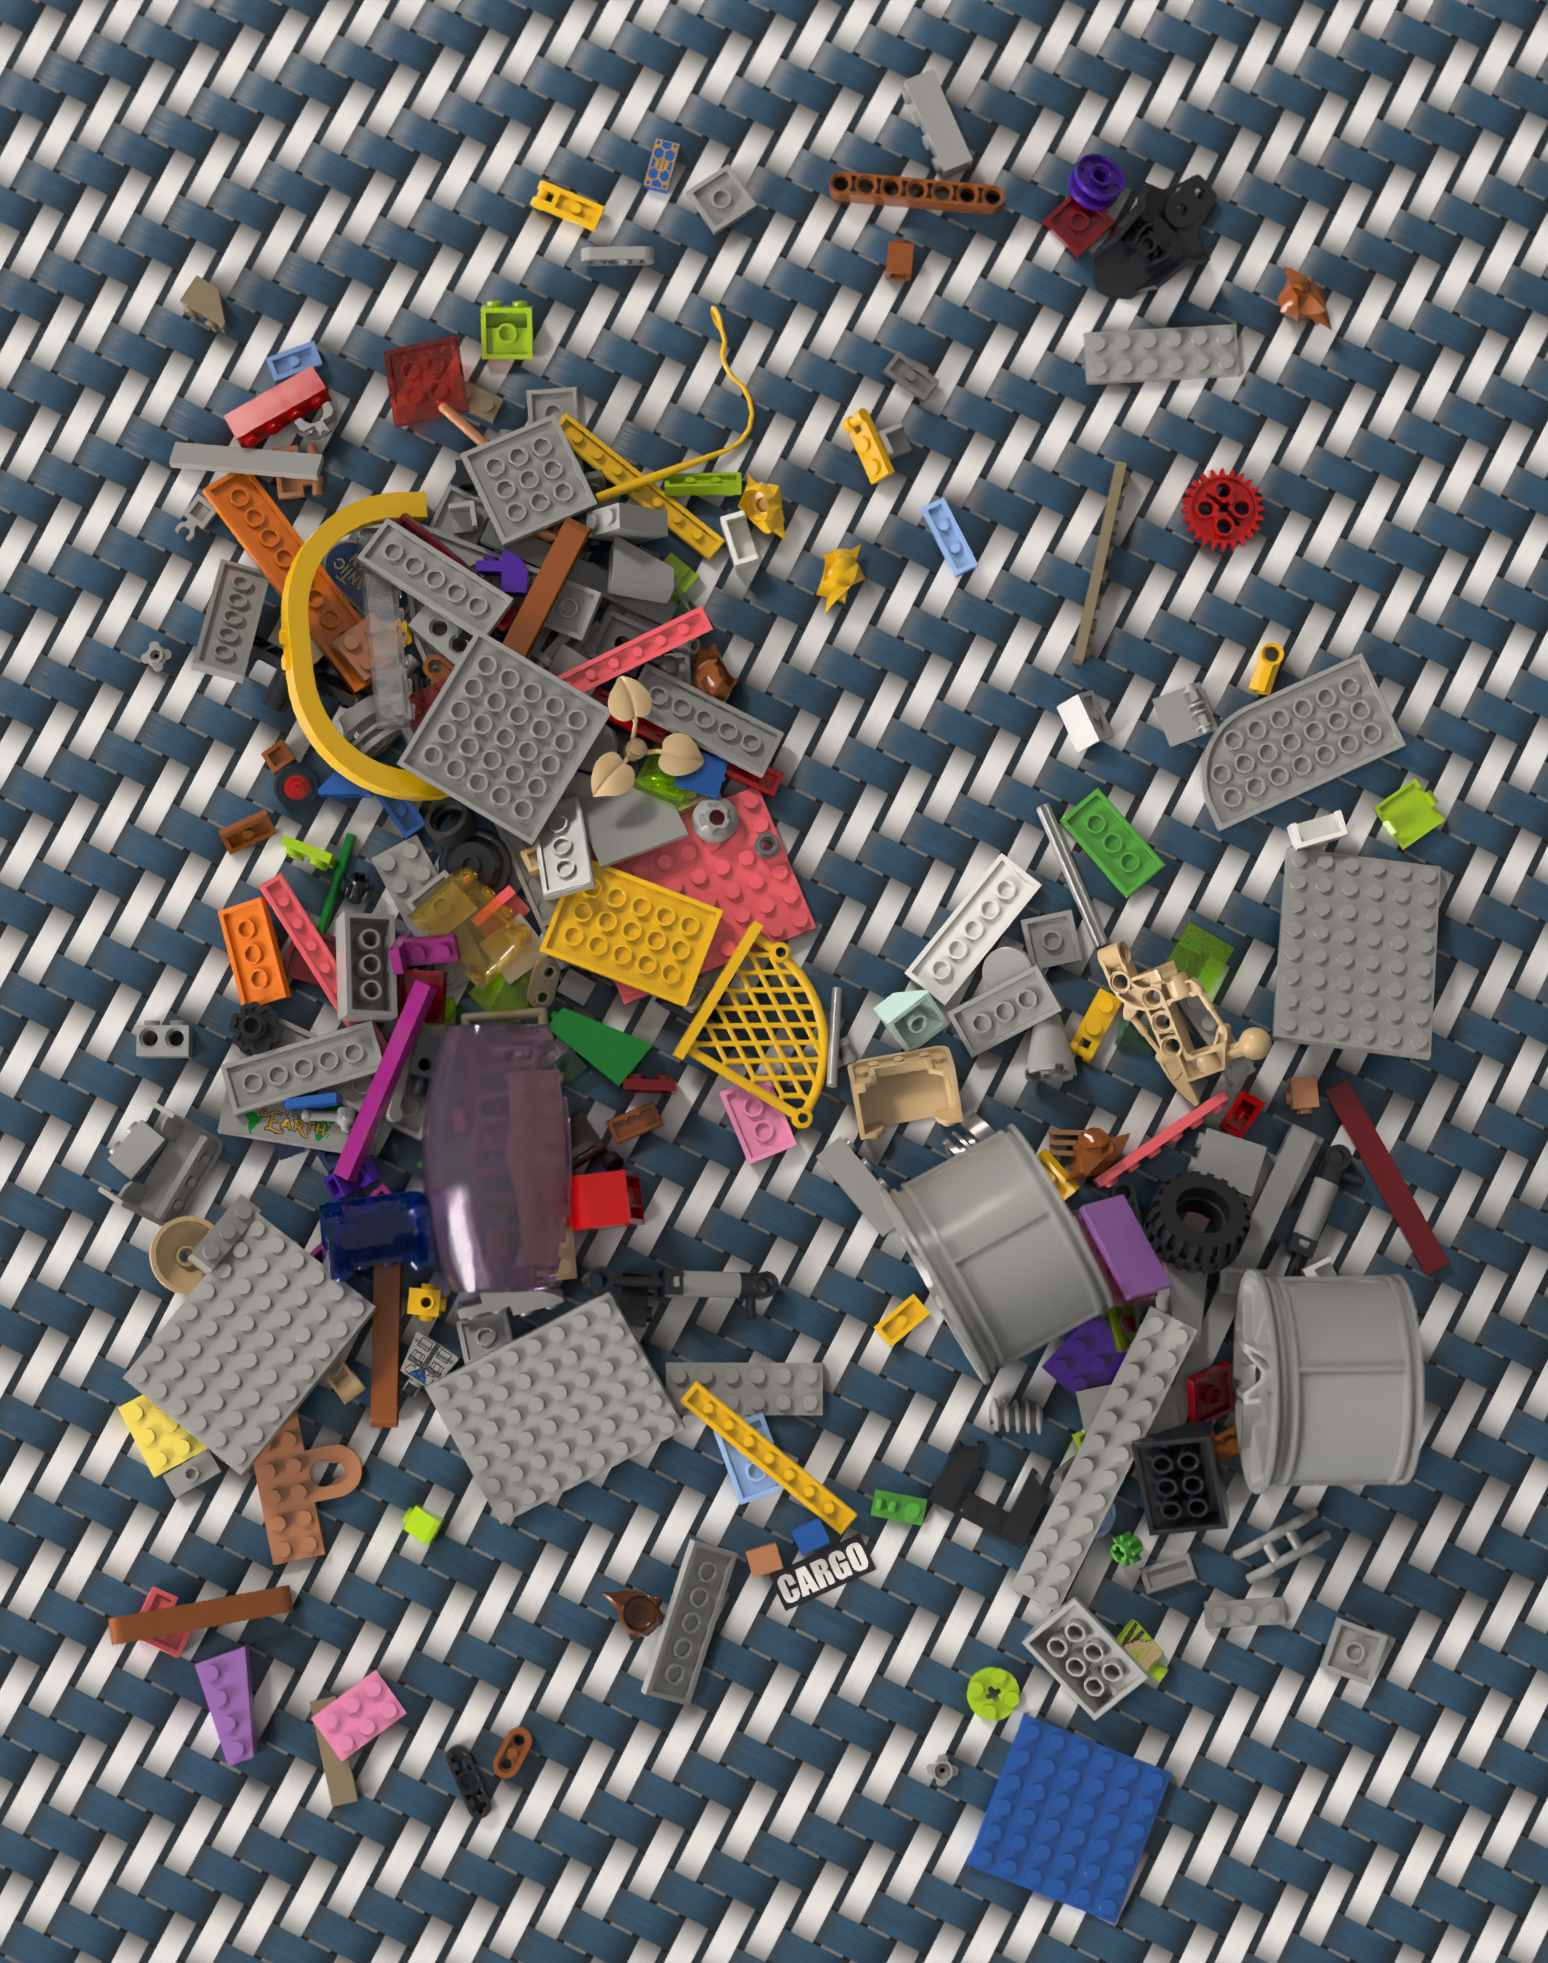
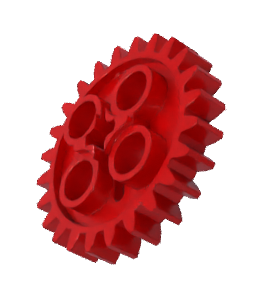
[1180,468,1265,552]

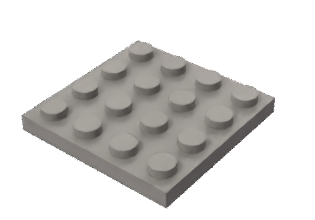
[460,413,598,547]

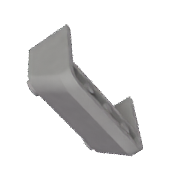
[98,1100,223,1226]

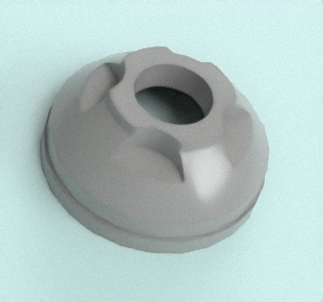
[692,796,739,844]

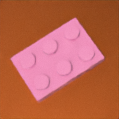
[719,1073,797,1165]
[311,1670,407,1761]

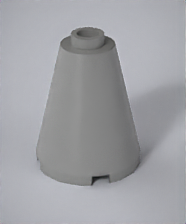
[1025,1013,1077,1084]

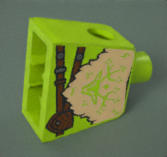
[1116,1618,1168,1682]

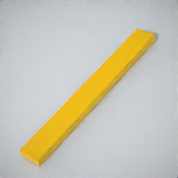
[558,413,725,562]
[679,1380,858,1535]

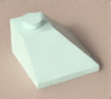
[873,990,949,1051]

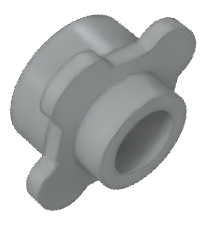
[141,641,172,672]
[926,1754,958,1787]

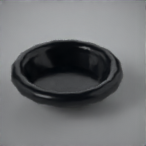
[438,828,512,904]

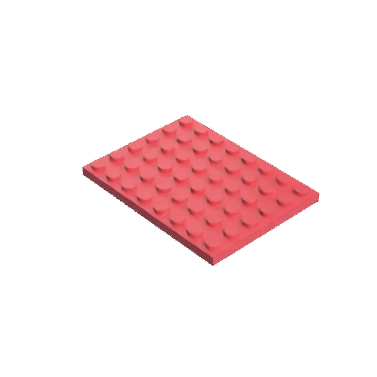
[590,788,816,1005]

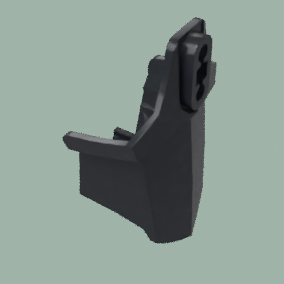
[1090,175,1217,300]

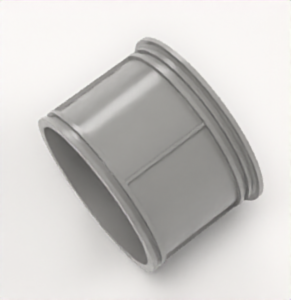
[878,1124,1113,1385]
[1232,1269,1424,1494]

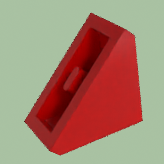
[1219,1090,1265,1139]

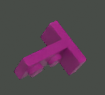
[388,931,461,975]

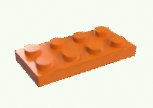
[217,897,291,1006]

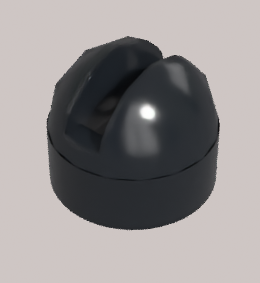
[601,1151,624,1172]

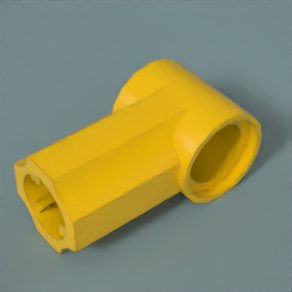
[1248,642,1284,695]

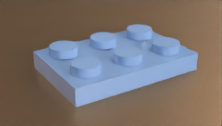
[713,1412,785,1505]

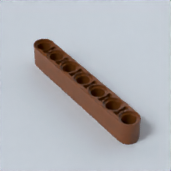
[829,172,1005,215]
[502,517,592,658]
[370,1246,403,1428]
[108,1585,294,1645]

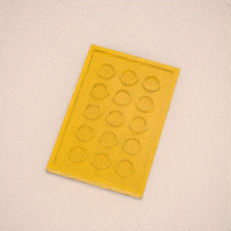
[539,859,723,1008]

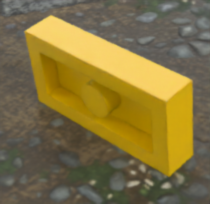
[1036,1148,1080,1201]
[873,1294,930,1347]

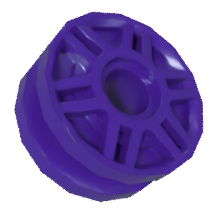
[1067,154,1126,211]

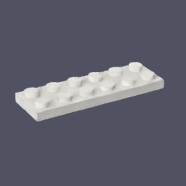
[904,853,1041,1006]

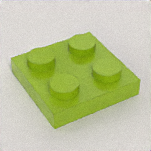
[281,835,338,872]

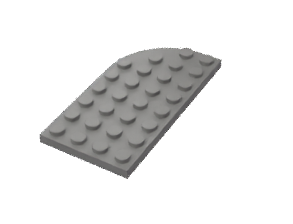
[1200,653,1406,832]

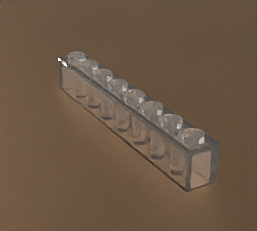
[356,528,415,729]

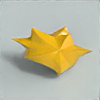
[738,473,786,541]
[816,544,866,613]

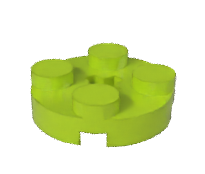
[967,1666,1020,1721]

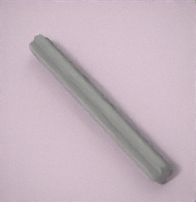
[1037,803,1108,948]

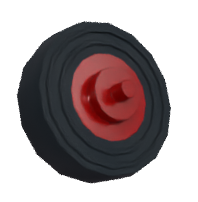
[273,763,319,809]

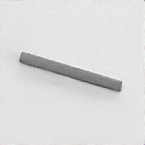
[826,987,842,1088]

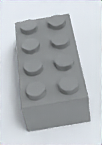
[335,912,398,1023]

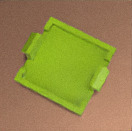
[1372,778,1445,850]

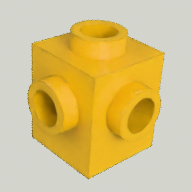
[407,1283,447,1322]

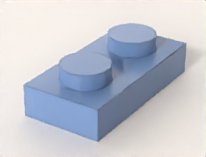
[266,341,324,384]

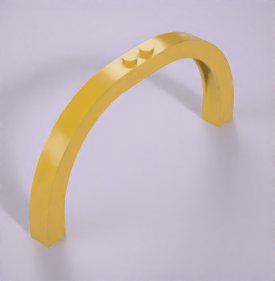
[279,492,451,801]

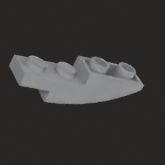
[457,1281,565,1320]

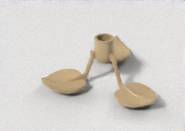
[591,676,704,797]

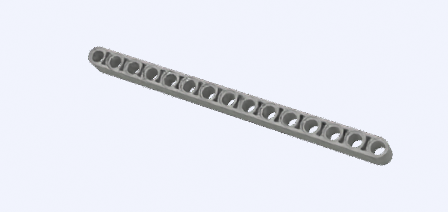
[1130,1123,1317,1480]

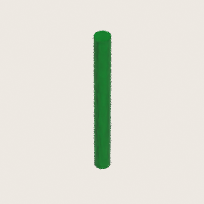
[317,833,357,934]

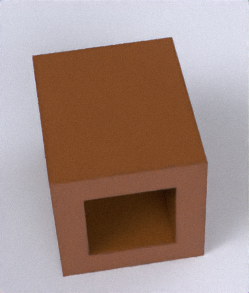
[885,239,914,281]

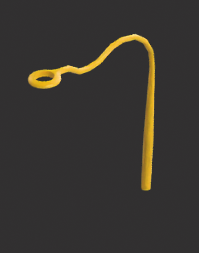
[594,306,755,503]

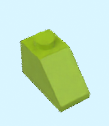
[402,1504,446,1546]

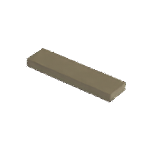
[310,1695,359,1807]

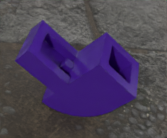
[476,551,531,597]
[323,1155,380,1202]

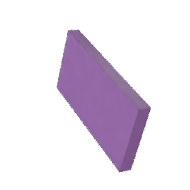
[1079,1194,1172,1300]

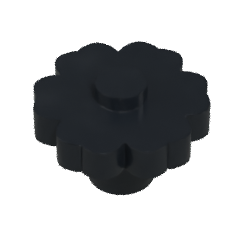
[229,1001,284,1055]

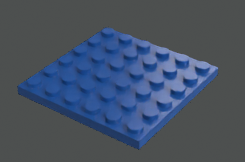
[966,1713,1172,1923]

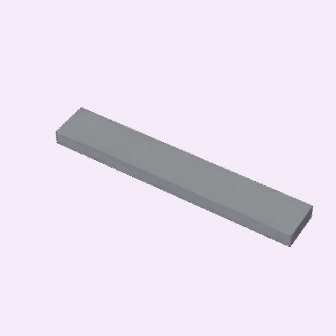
[169,442,324,480]

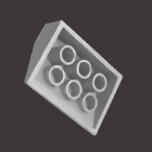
[1022,1596,1150,1720]

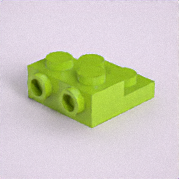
[481,300,534,359]

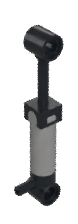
[1283,1144,1365,1277]
[582,1266,779,1320]

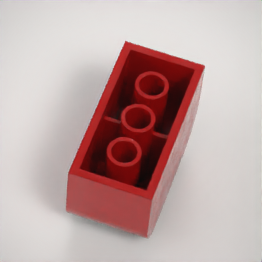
[563,1170,645,1232]

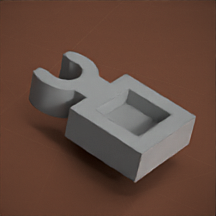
[175,494,218,543]

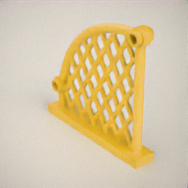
[672,921,829,1129]

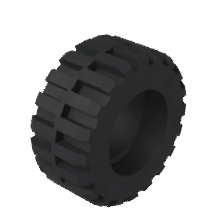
[1145,1171,1251,1274]

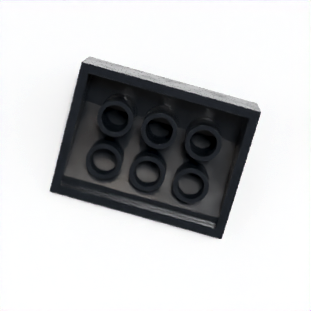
[1131,1420,1230,1536]

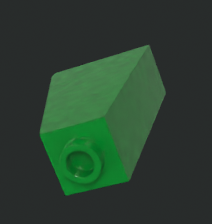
[548,1007,653,1088]

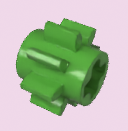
[1111,1531,1144,1567]

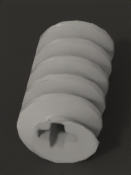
[988,1398,1043,1435]

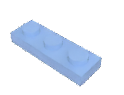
[920,497,978,578]

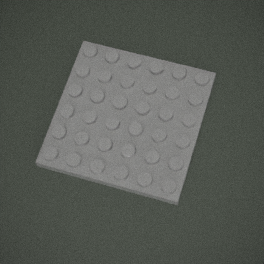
[397,629,611,845]

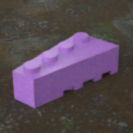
[195,1644,258,1766]

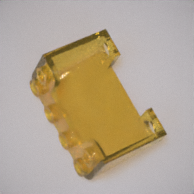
[408,867,533,991]

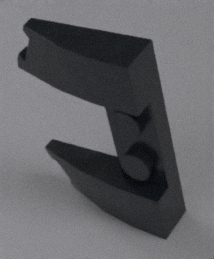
[927,1440,1050,1549]

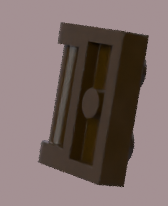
[564,1112,608,1176]

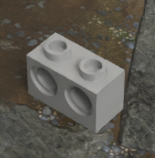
[136,1020,193,1058]

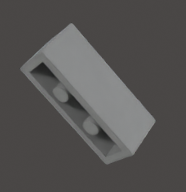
[187,1194,262,1274]

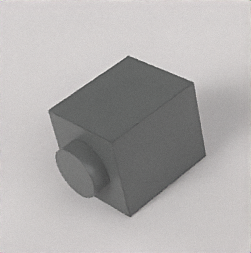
[557,968,598,1008]

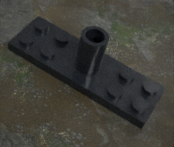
[249,634,369,712]

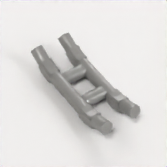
[1233,1507,1331,1584]

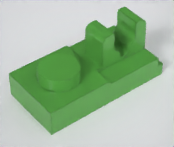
[870,1489,927,1526]

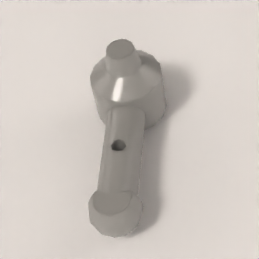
[301,1107,357,1133]

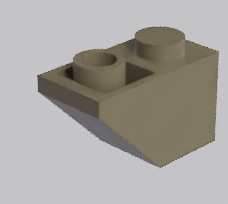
[180,275,229,334]

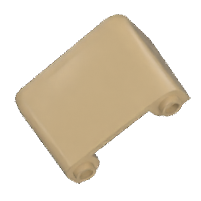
[847,1046,963,1140]

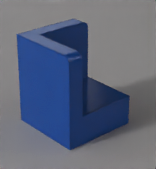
[791,1517,830,1555]

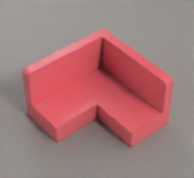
[139,1587,191,1658]

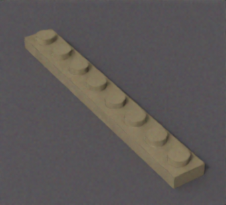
[1072,461,1130,665]

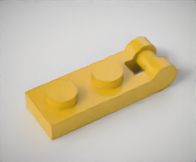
[530,181,605,232]
[842,408,895,484]
[1069,988,1122,1064]

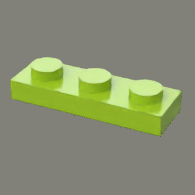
[664,472,742,497]

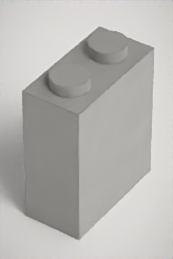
[586,503,668,545]
[1187,1128,1267,1198]

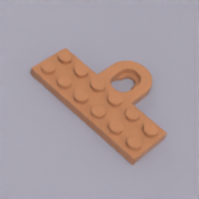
[254,1409,363,1565]

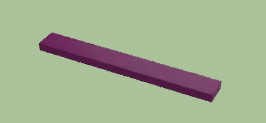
[333,980,437,1183]

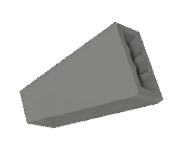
[1155,1259,1208,1358]

